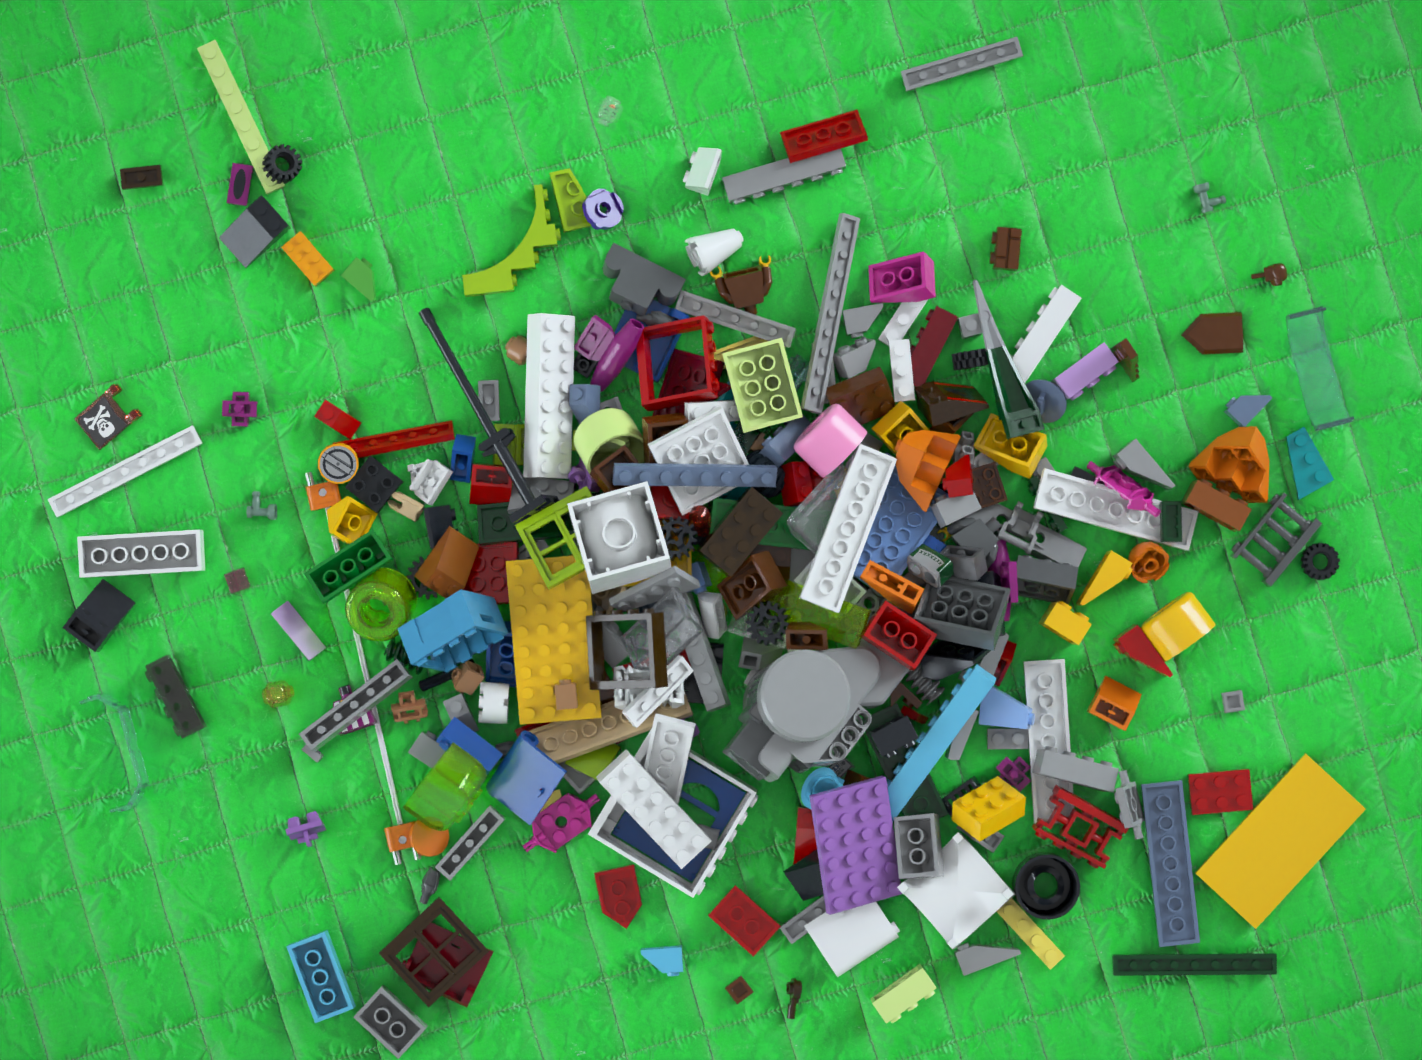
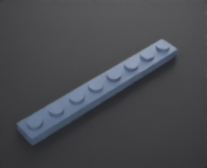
[612,463,777,487]

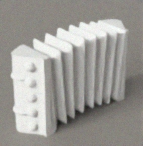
[613,662,685,710]

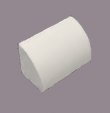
[698,592,727,639]

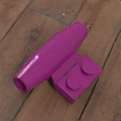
[574,315,644,392]
[987,539,1018,621]

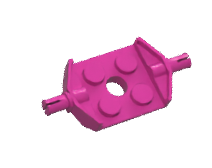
[1087,461,1161,517]
[522,793,601,853]

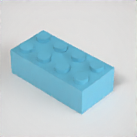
[286,930,356,1023]

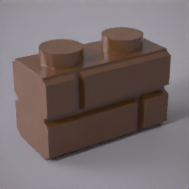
[989,227,1022,271]

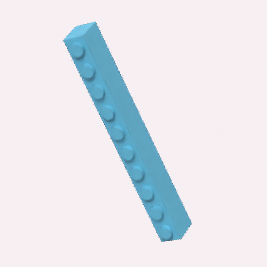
[887,664,996,823]

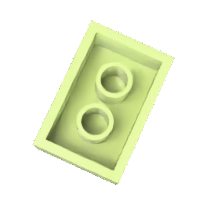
[871,964,936,1024]

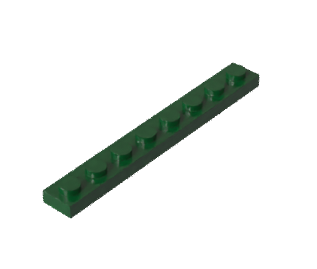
[1112,953,1277,976]

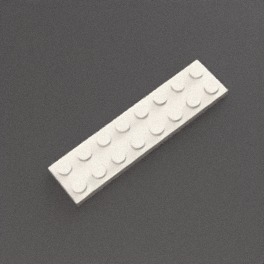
[799,444,897,613]
[1033,468,1198,551]
[1023,659,1075,824]

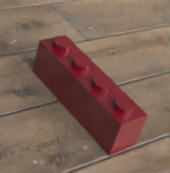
[910,306,958,388]

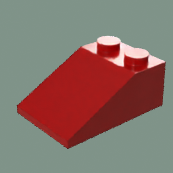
[1113,625,1173,677]
[793,806,817,865]

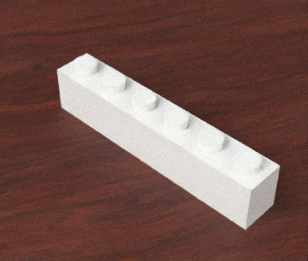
[992,285,1082,388]

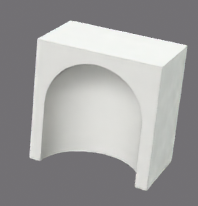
[567,481,671,594]

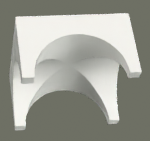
[897,832,1015,949]

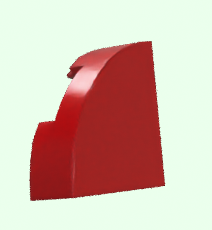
[901,705,928,724]

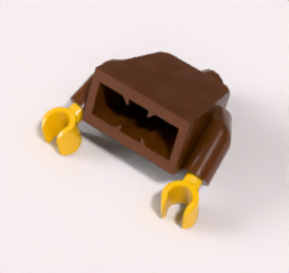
[710,255,772,315]

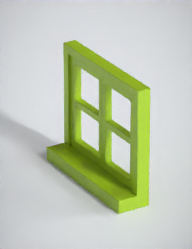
[515,486,593,590]

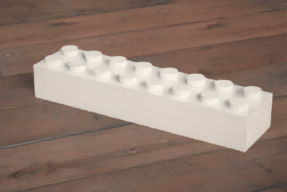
[523,313,575,479]

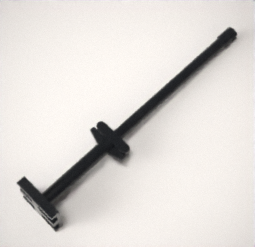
[418,308,560,523]

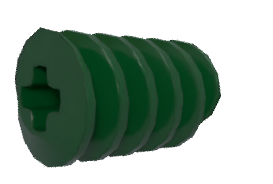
[384,636,429,675]

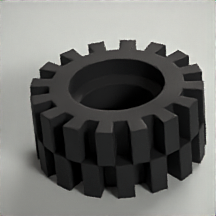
[262,144,302,184]
[951,348,989,371]
[1301,543,1340,580]

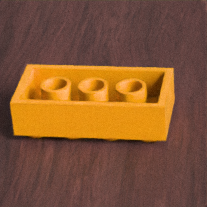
[281,231,335,287]

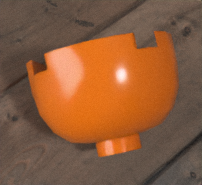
[1128,541,1170,583]

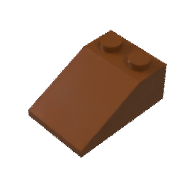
[414,526,479,598]

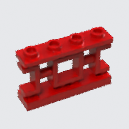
[1032,784,1129,869]

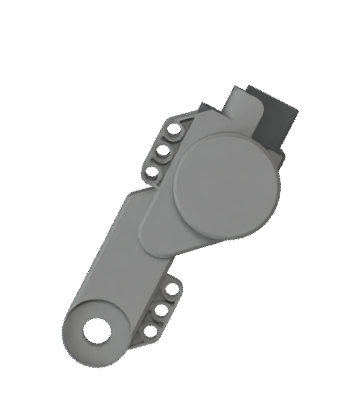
[722,572,927,782]

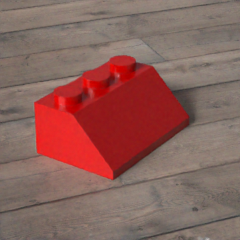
[859,600,937,670]

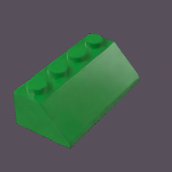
[304,529,393,604]

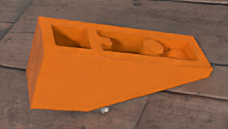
[860,560,924,614]

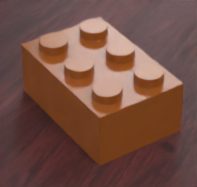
[1181,479,1252,532]

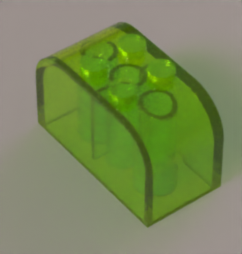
[403,742,487,831]

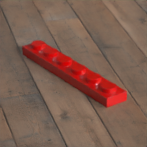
[333,420,455,458]

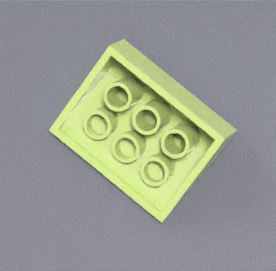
[722,338,803,433]

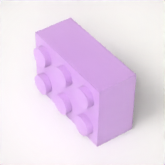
[1051,342,1119,401]

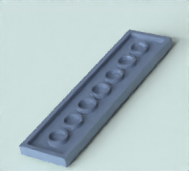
[1141,780,1200,947]

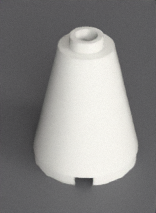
[685,229,744,276]

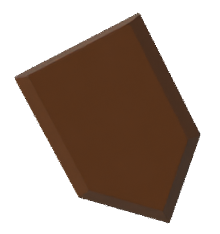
[1181,312,1243,355]

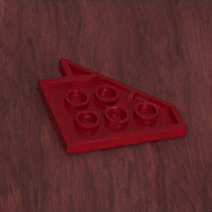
[652,349,731,416]

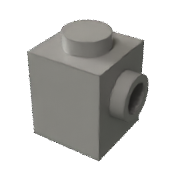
[957,313,983,339]

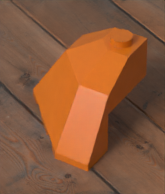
[1188,426,1270,503]
[894,430,961,512]

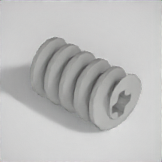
[906,662,945,705]

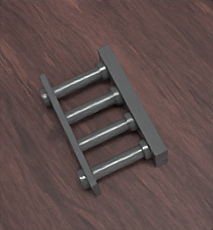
[1230,493,1322,587]

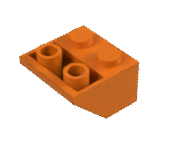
[1086,676,1142,731]

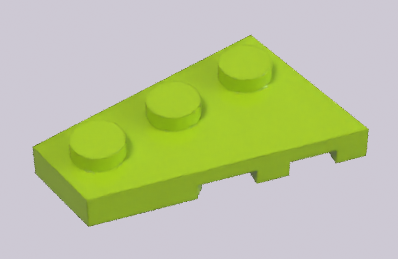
[549,168,591,233]

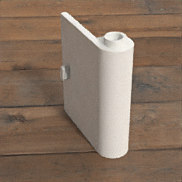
[804,902,900,977]

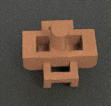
[391,690,428,724]

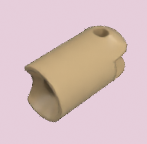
[387,492,425,522]

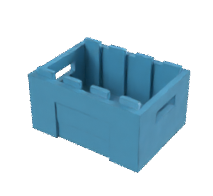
[398,589,508,673]

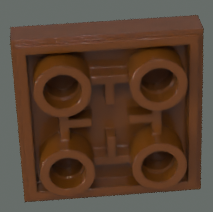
[972,462,1008,508]

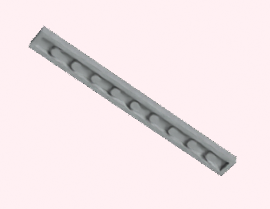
[801,213,860,414]

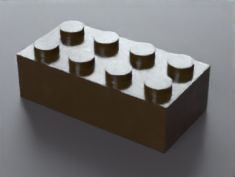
[696,487,783,577]

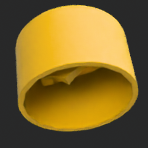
[1140,592,1216,662]

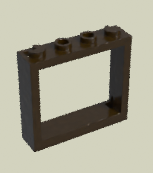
[586,608,668,690]

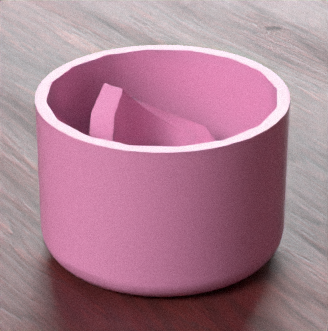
[794,404,867,478]

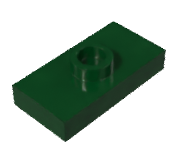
[1160,501,1182,542]

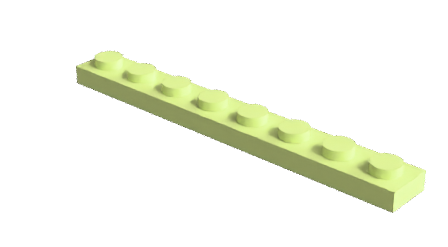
[197,40,285,195]

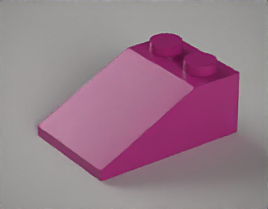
[868,251,936,303]

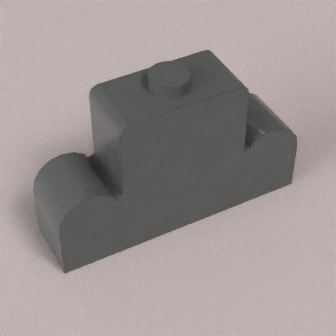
[602,243,686,316]

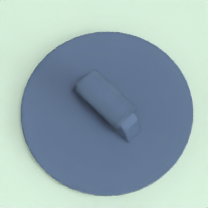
[1025,379,1067,423]

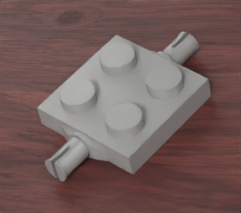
[1115,770,1145,840]

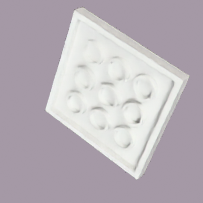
[647,406,749,515]

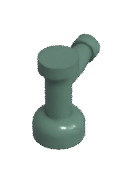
[1193,182,1226,213]
[246,491,277,520]

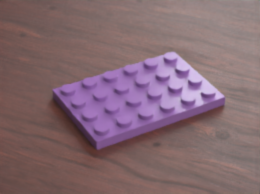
[809,776,902,915]

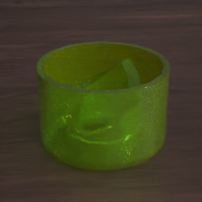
[345,568,417,642]

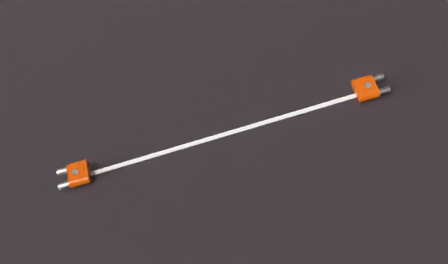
[305,472,421,865]

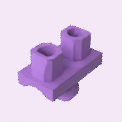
[568,458,601,492]
[285,811,326,847]

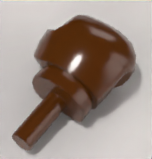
[1251,263,1287,286]

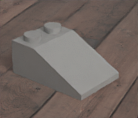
[1113,439,1176,490]

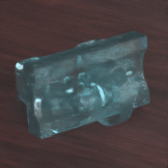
[788,354,810,392]

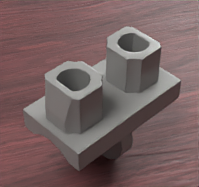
[952,431,975,469]

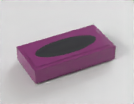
[226,163,254,206]

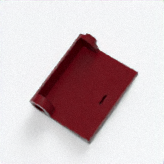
[402,922,494,1008]

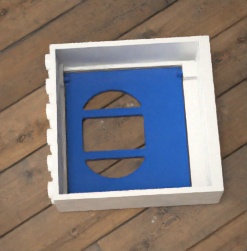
[588,728,758,898]

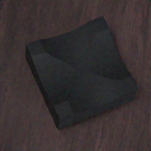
[345,456,403,513]

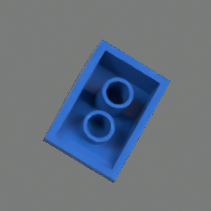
[486,621,517,688]

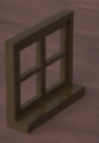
[379,897,489,1007]

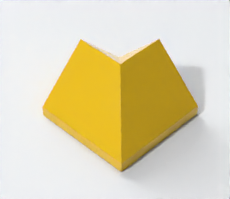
[327,496,378,544]

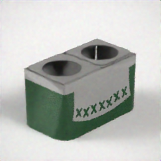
[907,544,954,588]

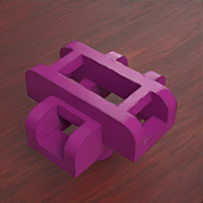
[222,392,258,427]
[995,756,1031,792]

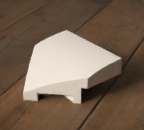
[407,459,453,506]

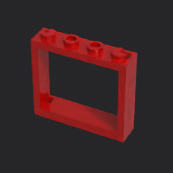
[636,315,720,412]

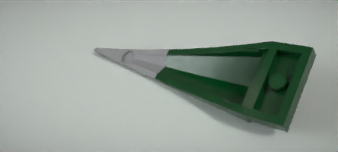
[973,279,1045,439]

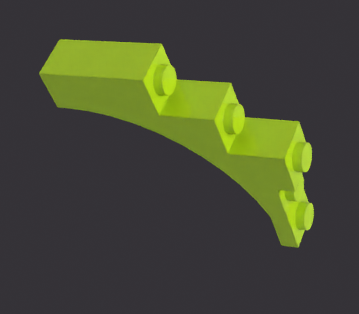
[462,184,561,297]

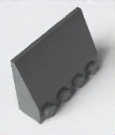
[914,576,1011,651]

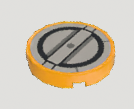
[318,443,359,484]

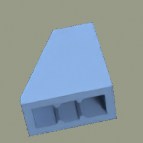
[979,686,1035,729]

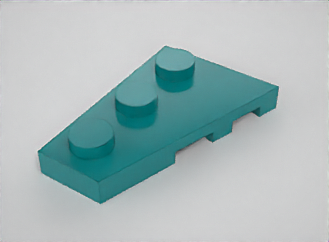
[1285,427,1334,500]

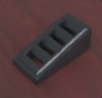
[942,776,981,817]

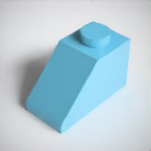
[641,945,683,976]

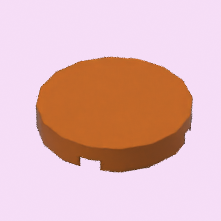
[409,816,449,857]

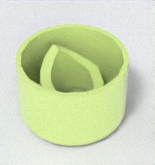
[574,408,644,474]

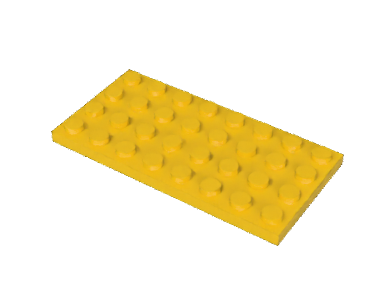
[506,555,602,725]

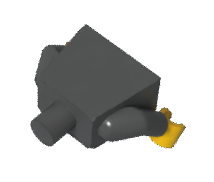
[938,517,1001,569]

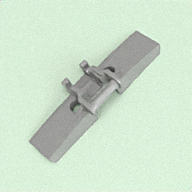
[962,501,1087,567]
[945,632,1009,760]

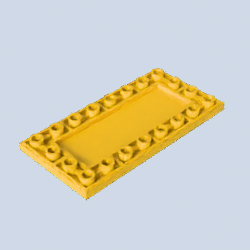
[1195,753,1366,929]

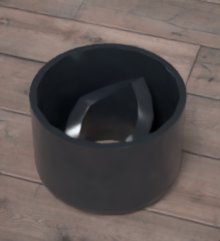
[1012,852,1080,920]

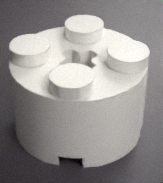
[478,682,509,724]

